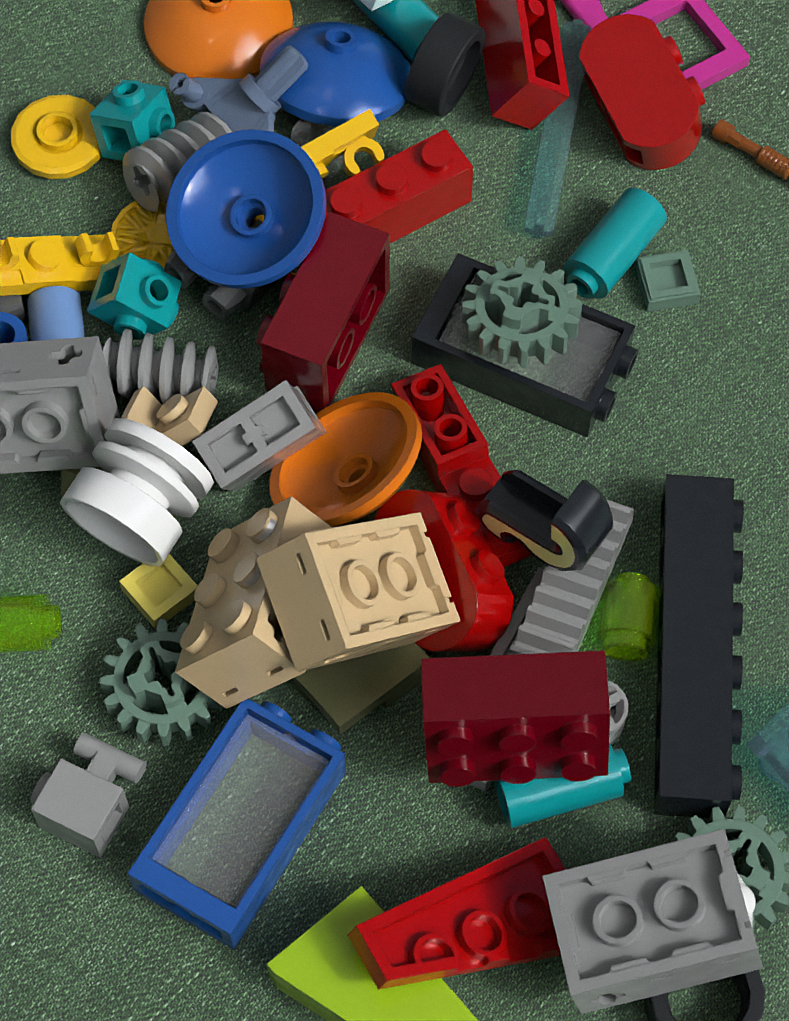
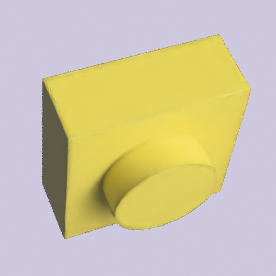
[119,554,198,629]

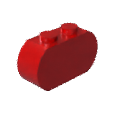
[579,14,706,170]
[374,490,514,652]

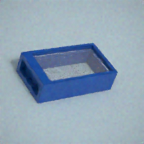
[127,699,346,950]

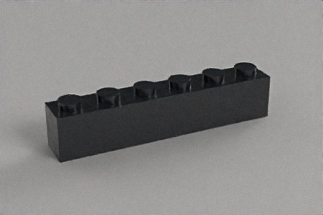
[653,474,744,818]

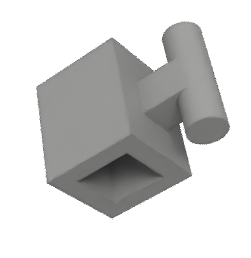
[30,732,147,858]

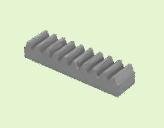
[509,499,634,655]

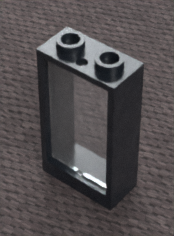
[411,253,639,438]

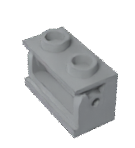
[192,380,327,492]

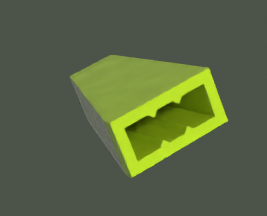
[267,886,478,1021]

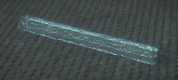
[523,19,591,239]

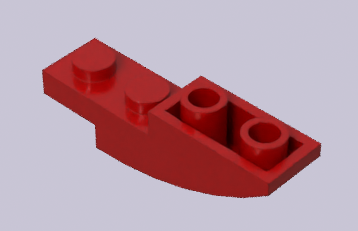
[391,364,532,567]

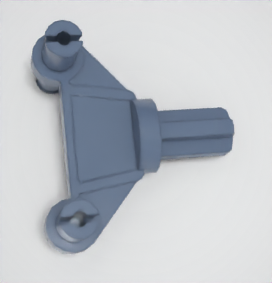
[169,45,308,132]

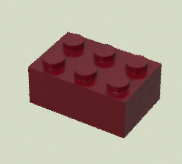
[256,211,390,414]
[421,650,610,787]

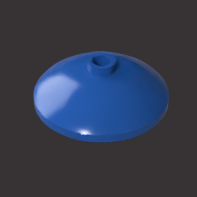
[260,21,410,127]
[166,129,326,289]

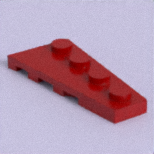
[348,837,566,990]

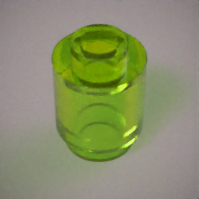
[598,572,661,661]
[0,593,62,653]

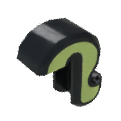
[477,470,613,571]

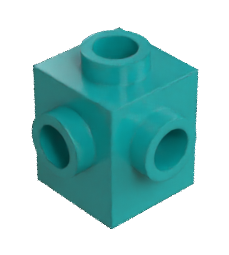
[89,80,176,161]
[87,252,182,340]

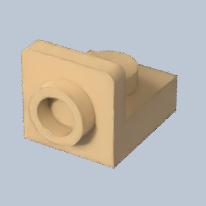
[121,386,218,446]

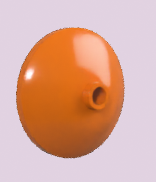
[144,0,293,79]
[269,392,422,527]

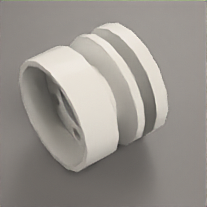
[60,418,214,567]

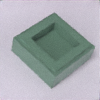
[635,250,701,312]

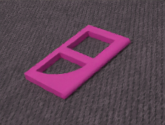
[559,0,750,90]

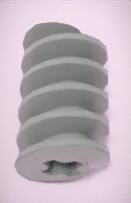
[122,112,232,212]
[102,329,218,404]

